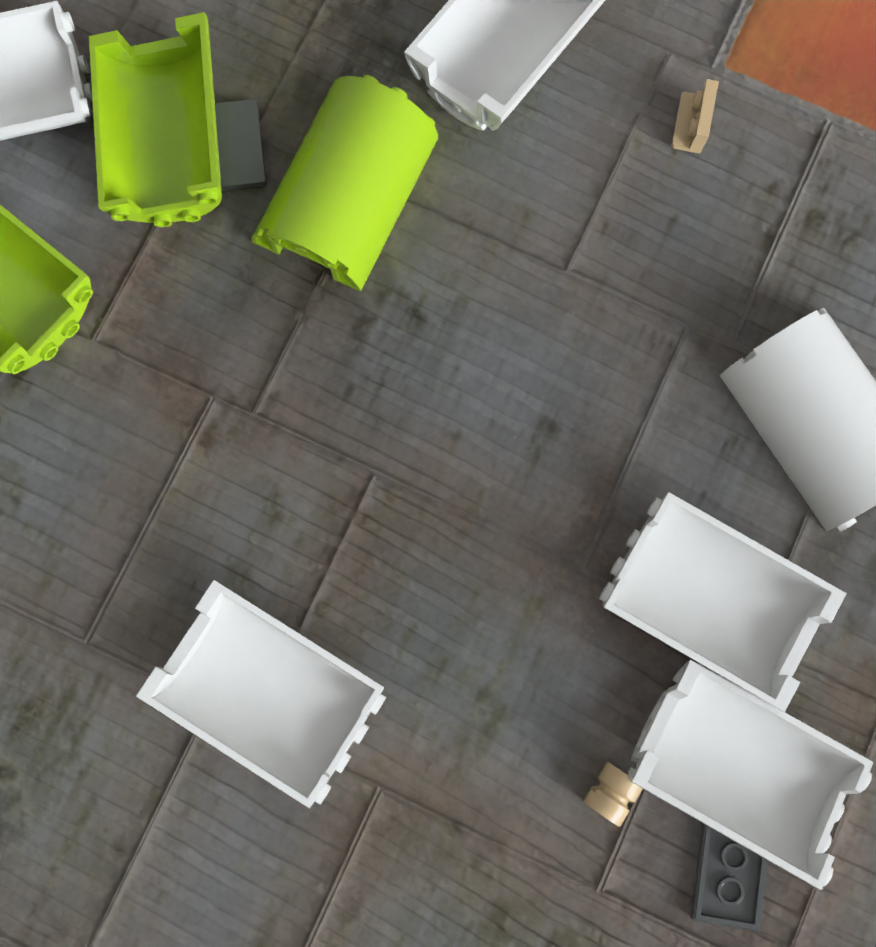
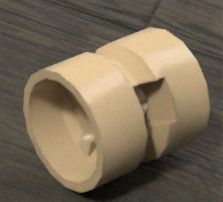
[583,762,643,827]

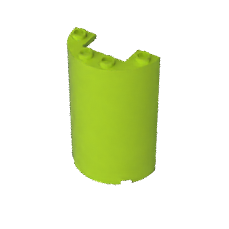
[89,12,222,227]
[251,75,438,292]
[0,205,93,374]

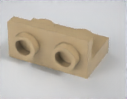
[671,79,719,154]

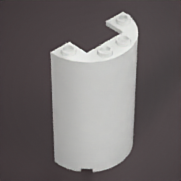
[404,0,605,131]
[0,1,93,141]
[719,308,876,532]
[599,492,847,712]
[136,580,387,809]
[628,660,874,890]

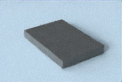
[215,98,267,191]
[690,823,768,932]

